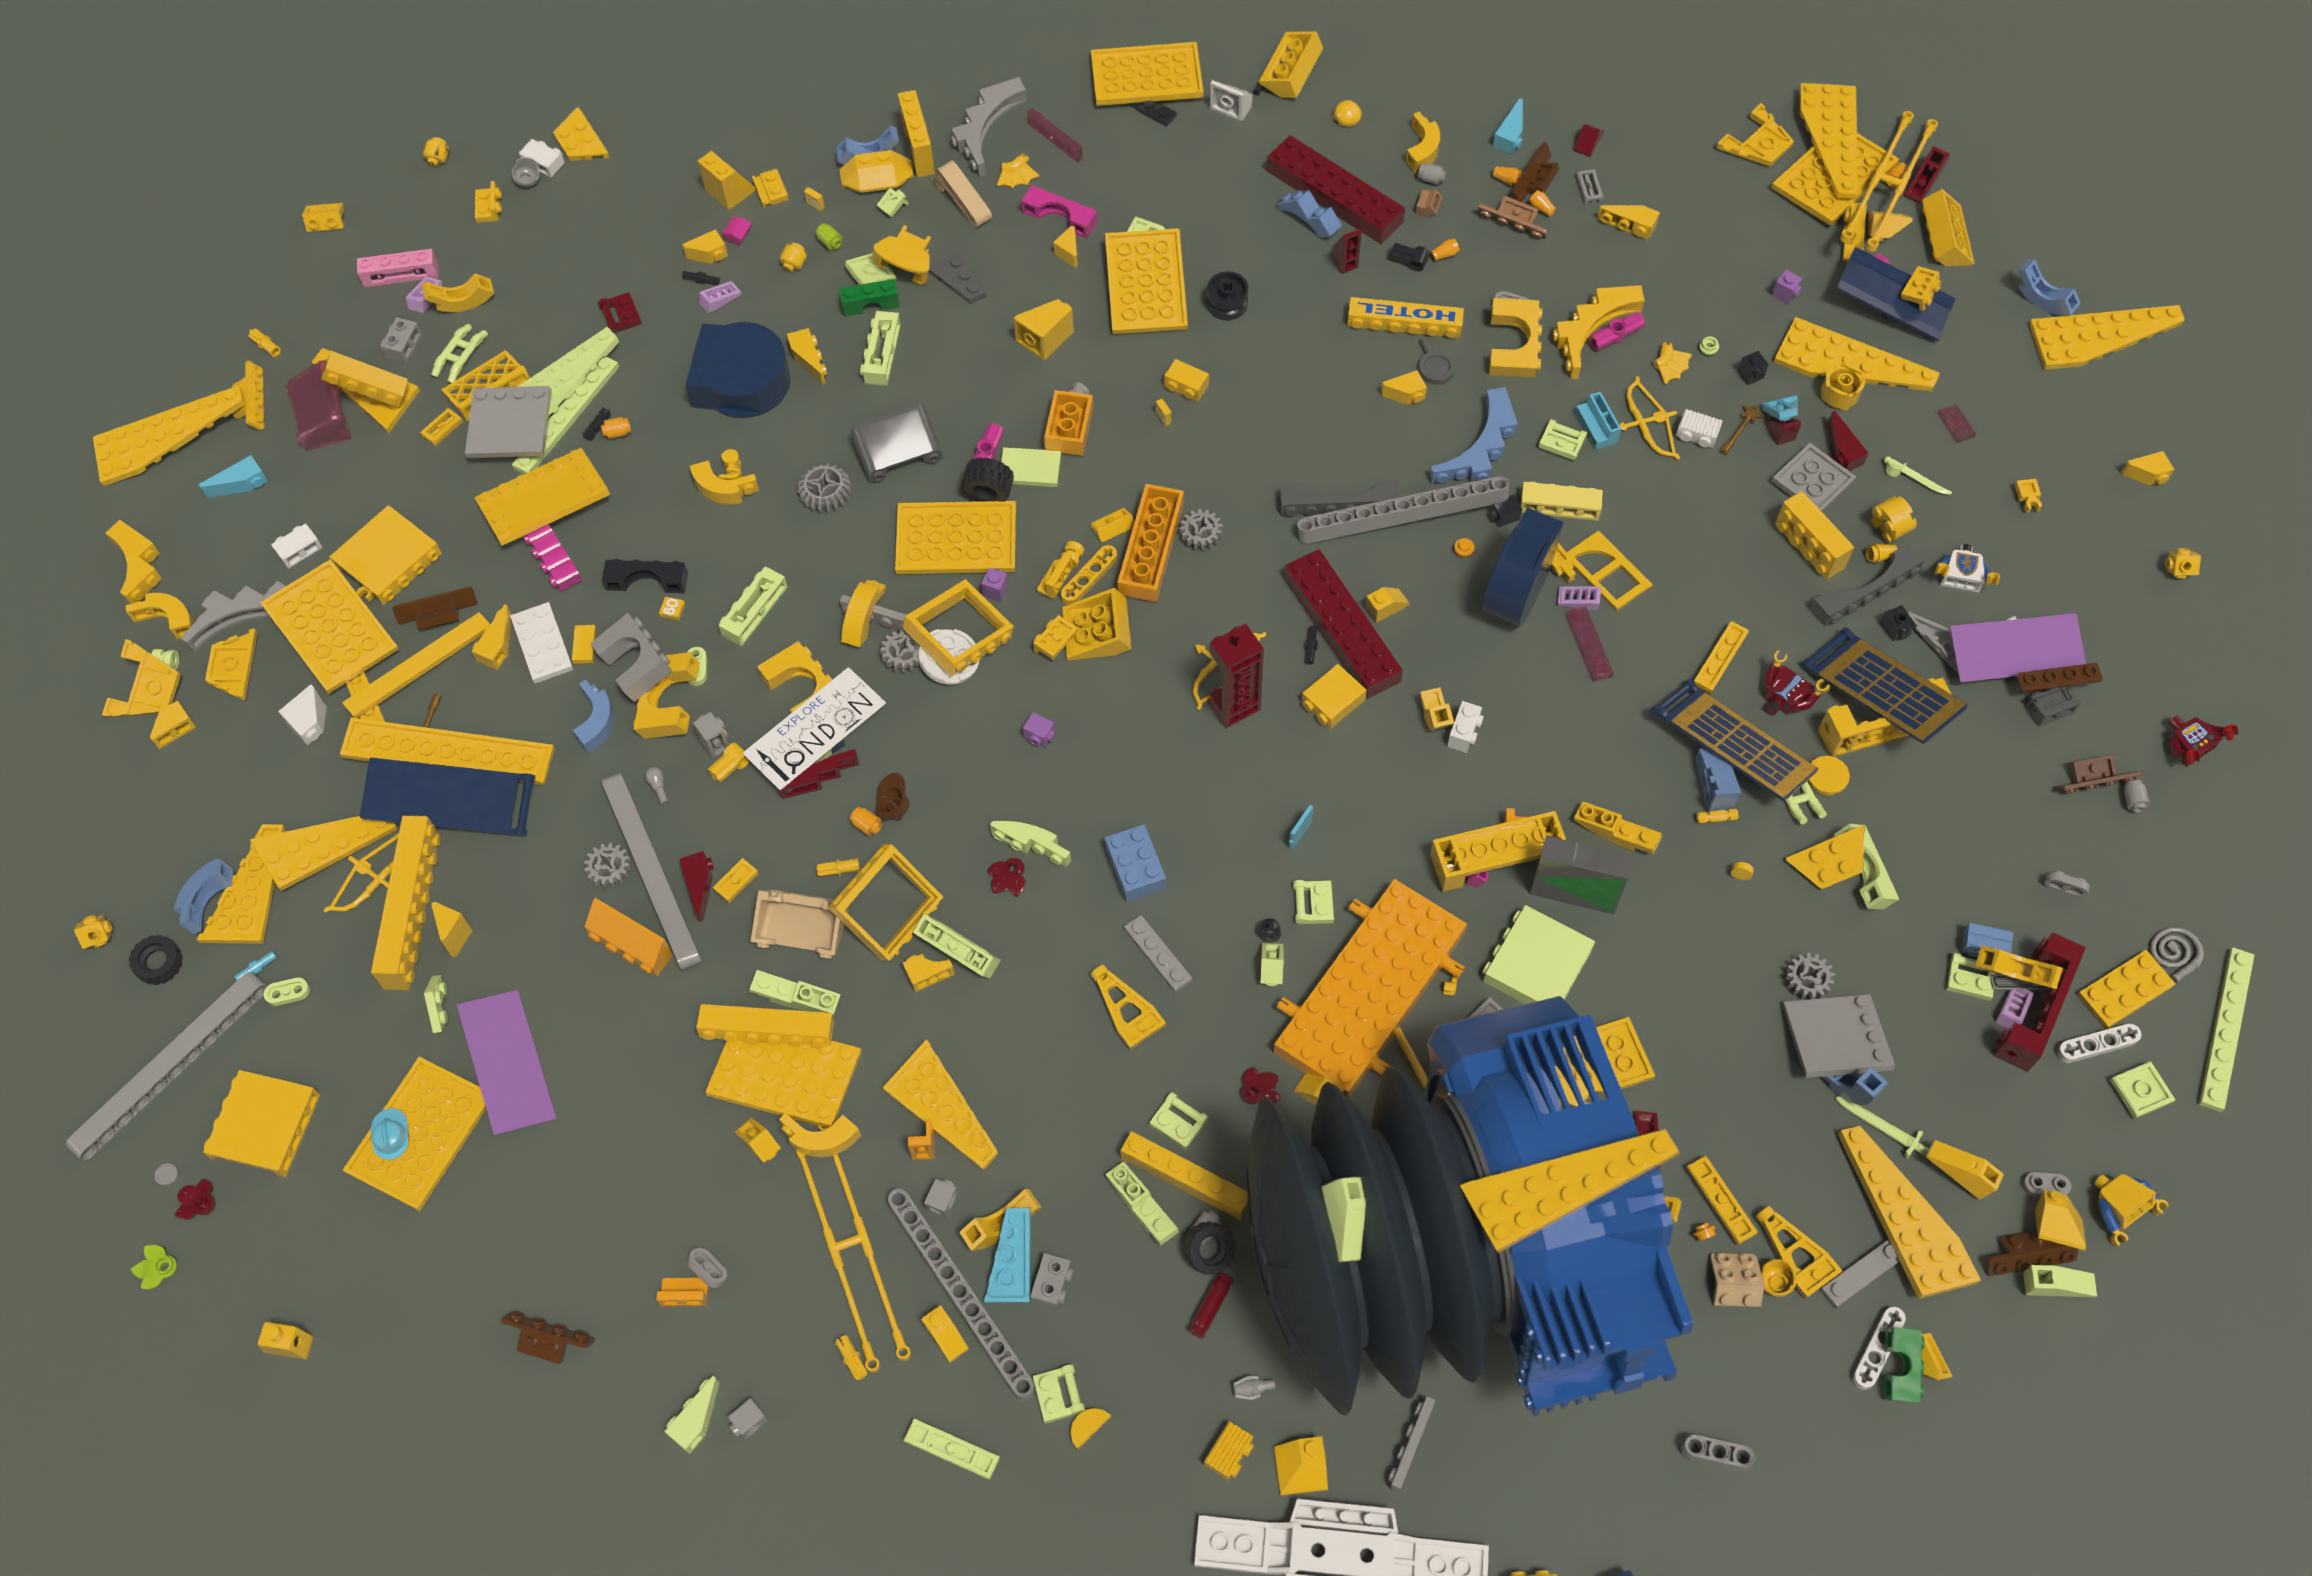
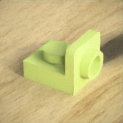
[877,188,909,217]

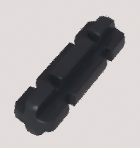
[583,407,611,441]

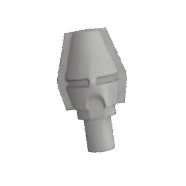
[1233,1375,1275,1400]

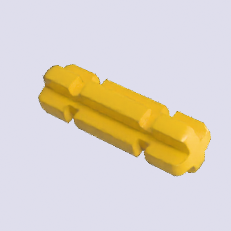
[1696,808,1739,824]

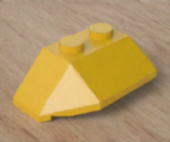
[839,150,914,193]

